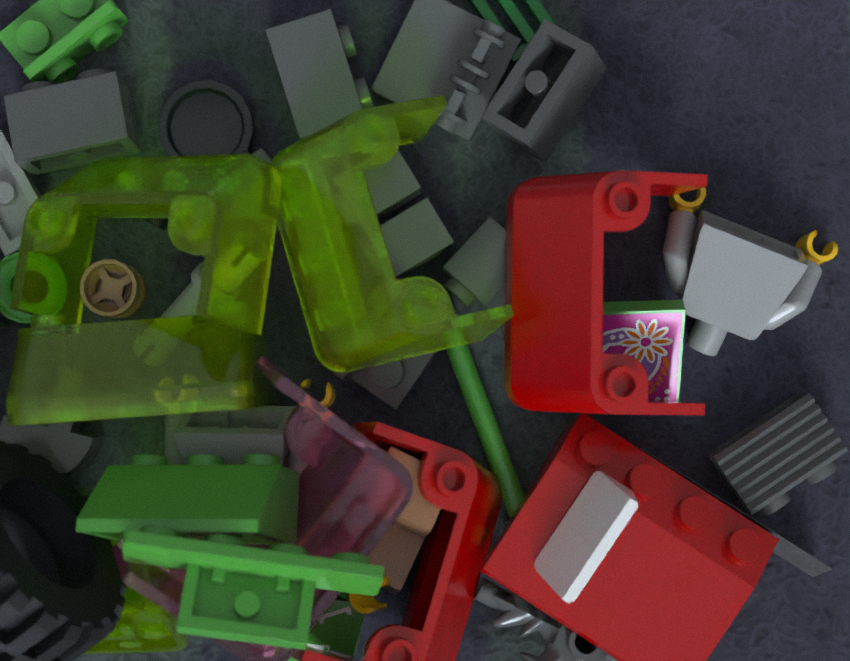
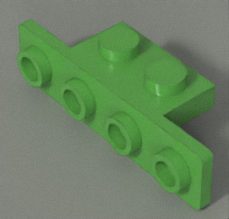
[122,525,385,650]

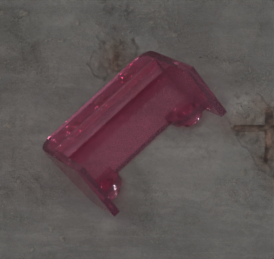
[112,355,413,661]

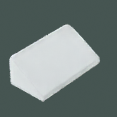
[534,470,639,604]

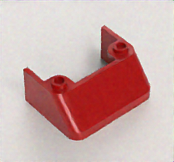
[504,170,708,415]
[277,421,503,661]

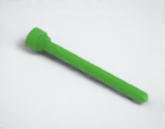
[434,293,525,526]

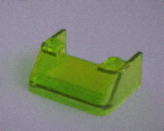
[265,95,514,373]
[10,154,282,335]
[6,301,271,426]

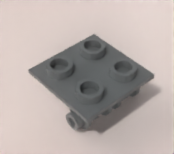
[370,0,521,141]

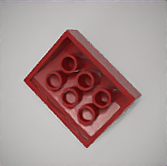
[480,413,779,661]

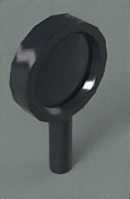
[145,80,255,231]

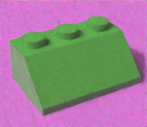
[76,454,300,545]

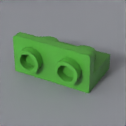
[0,0,129,84]

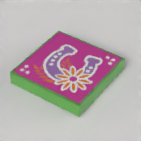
[603,299,686,401]

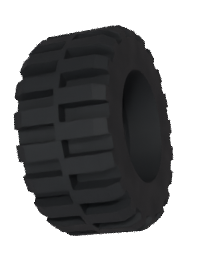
[0,441,126,661]

